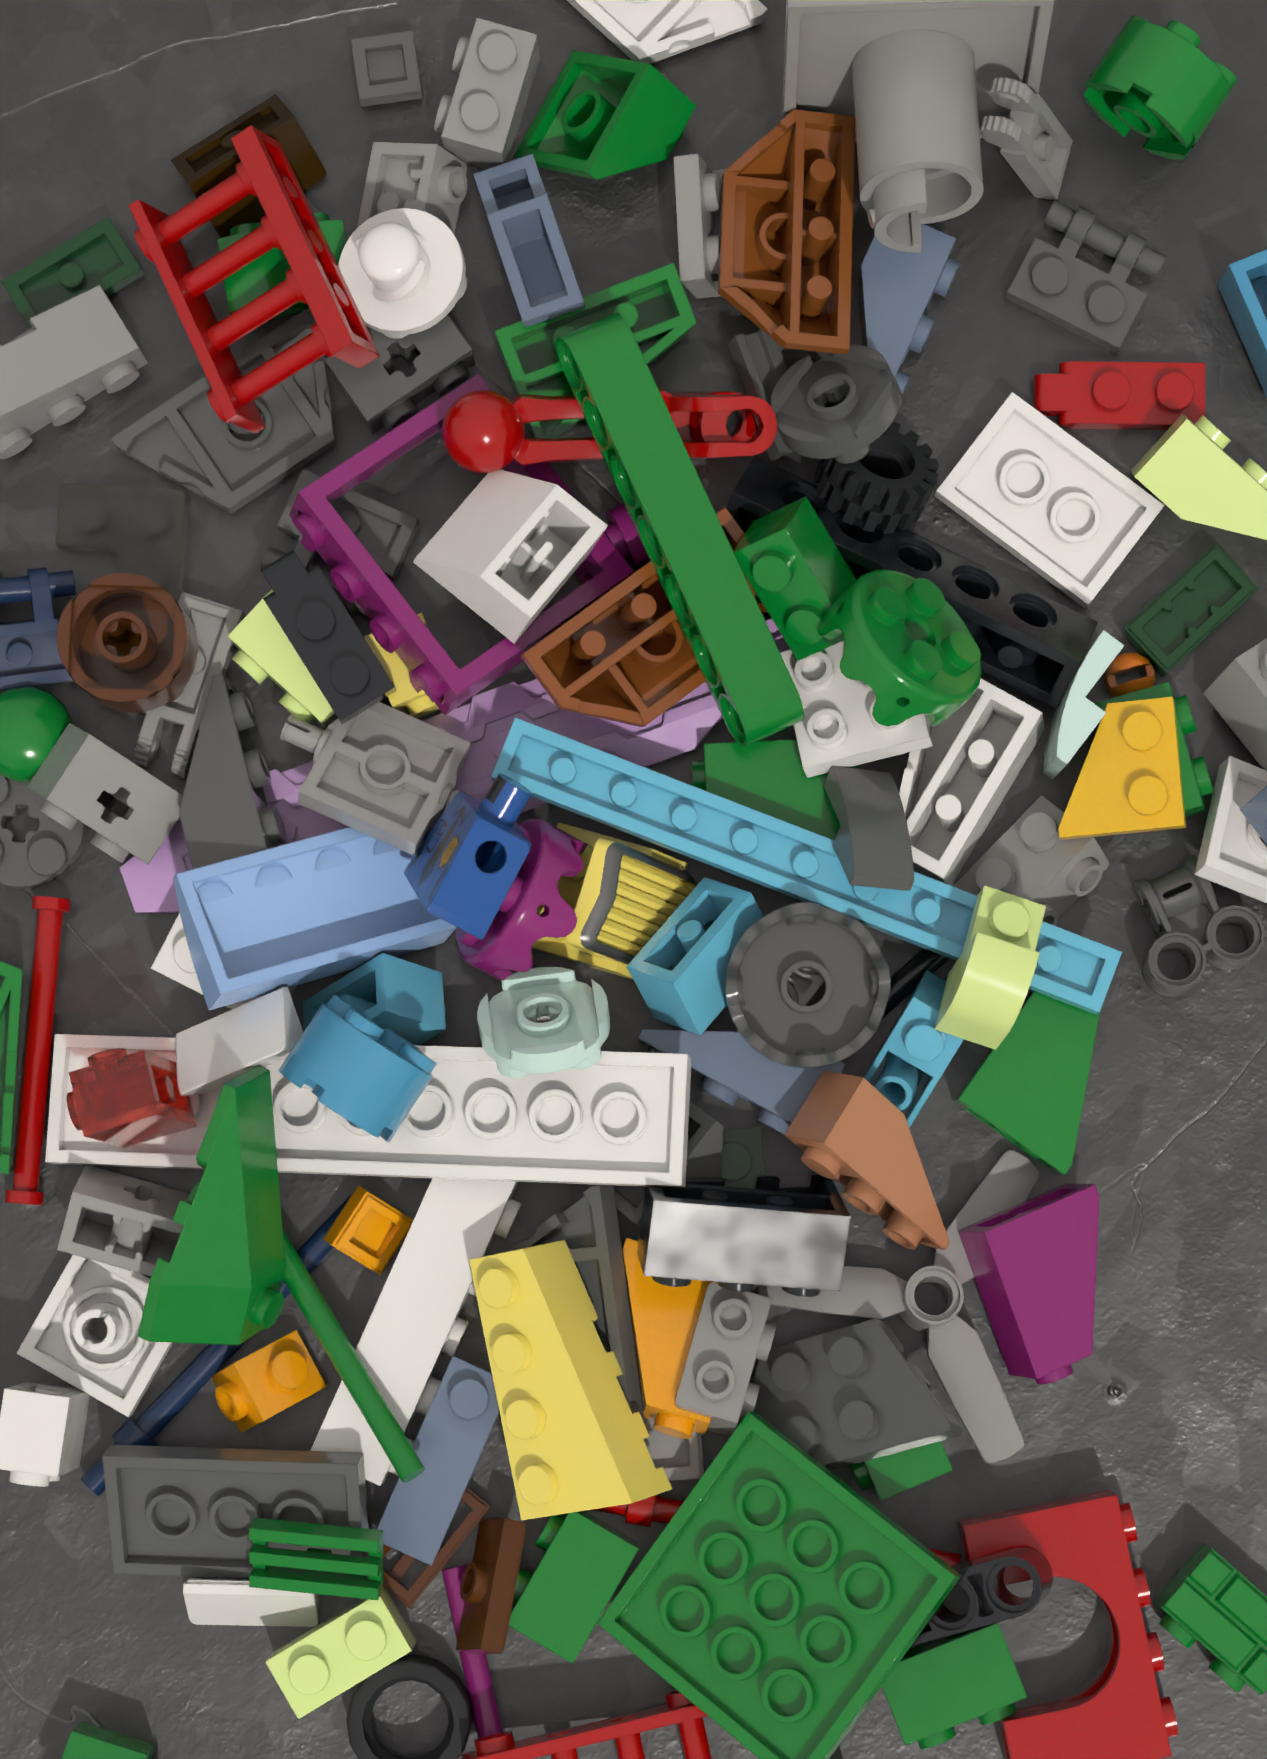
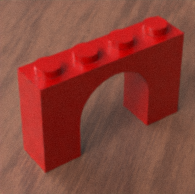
[958,1490,1178,1759]

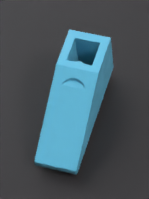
[863,970,964,1128]

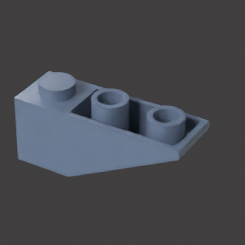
[858,224,960,395]
[638,1030,845,1136]

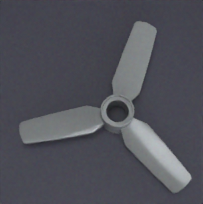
[757,1150,1039,1464]

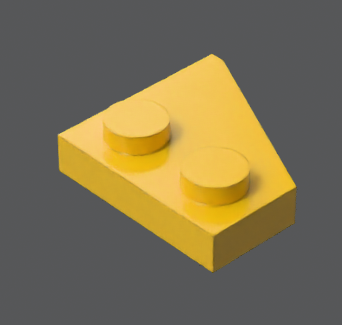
[1058,697,1186,840]

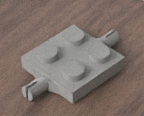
[280,702,481,856]

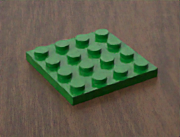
[597,1412,962,1759]

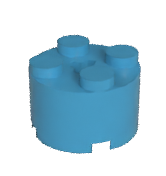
[278,994,437,1142]

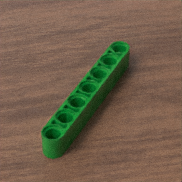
[555,313,804,747]

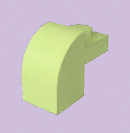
[934,885,1046,1050]

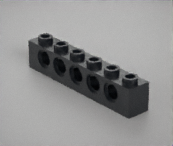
[726,456,1098,709]

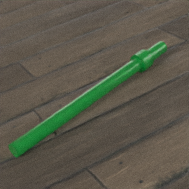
[282,1227,425,1483]

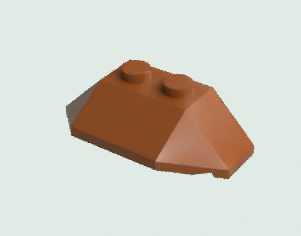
[718,109,855,355]
[521,507,756,728]

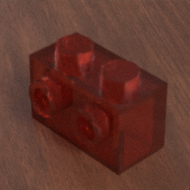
[66,1048,197,1148]

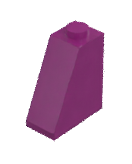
[958,1183,1099,1384]

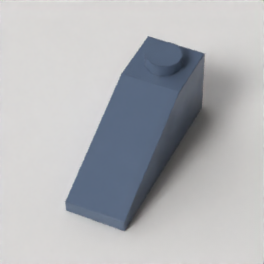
[377,1356,500,1566]

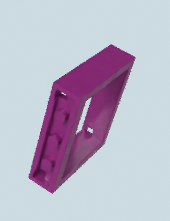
[289,373,634,715]

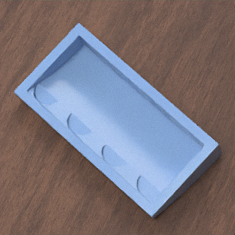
[173,827,457,1011]

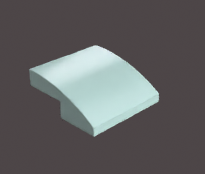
[1043,630,1124,780]

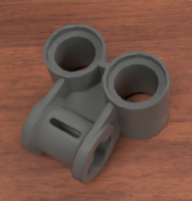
[1134,855,1265,997]

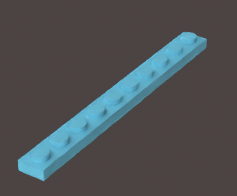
[491,717,1122,1015]

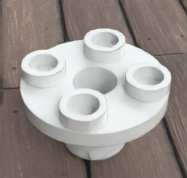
[338,208,467,339]

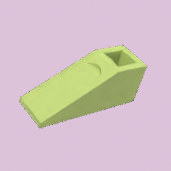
[1131,414,1267,540]

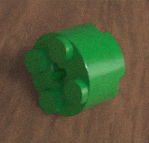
[1083,15,1237,160]

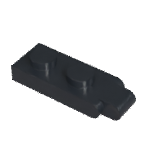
[261,550,397,724]

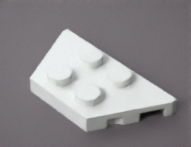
[566,0,768,64]

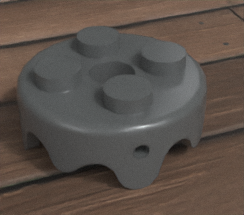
[725,902,891,1069]

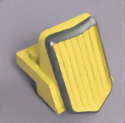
[531,822,697,980]

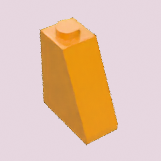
[622,1238,713,1439]

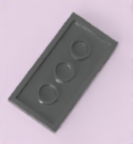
[102,1445,369,1579]

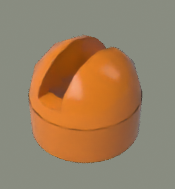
[1103,652,1156,698]

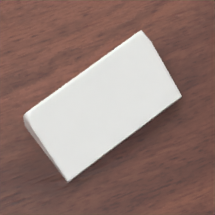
[176,987,303,1096]
[183,1577,320,1627]

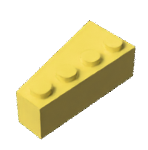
[469,1240,672,1520]

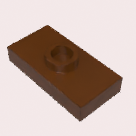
[456,1518,527,1654]

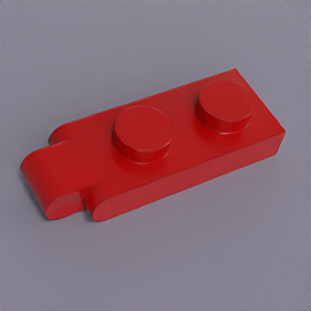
[1034,361,1205,430]

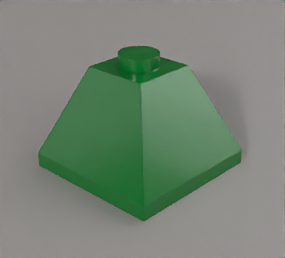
[513,50,697,180]

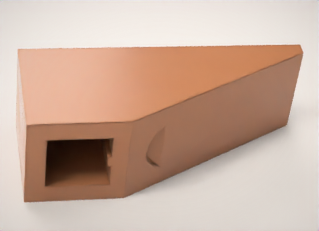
[784,1070,950,1250]

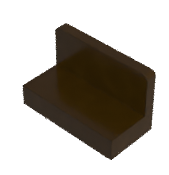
[171,94,326,238]

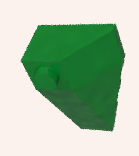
[138,1065,285,1345]

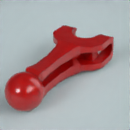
[442,387,777,473]

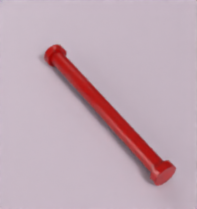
[5,896,71,1205]

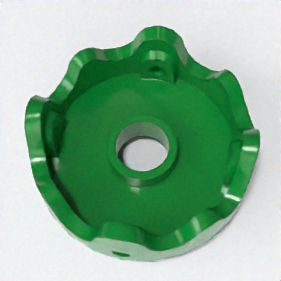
[817,569,982,727]

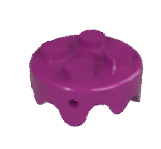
[456,819,588,981]

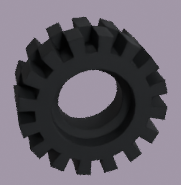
[814,422,939,534]

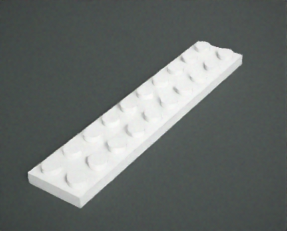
[45,1034,692,1188]

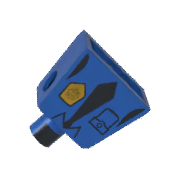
[404,773,532,940]

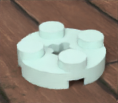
[477,967,610,1078]

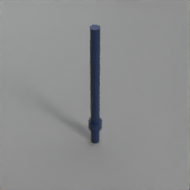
[81,1196,351,1496]

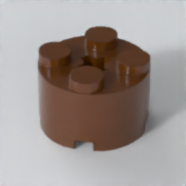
[57,573,198,713]

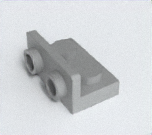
[356,142,467,235]
[674,154,726,299]

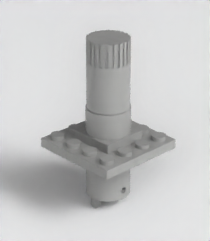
[781,0,1055,253]

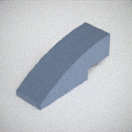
[473,154,585,328]

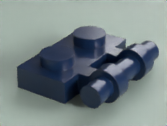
[0,567,76,690]

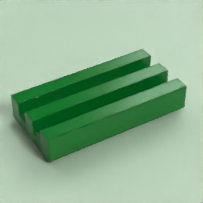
[249,1518,383,1600]

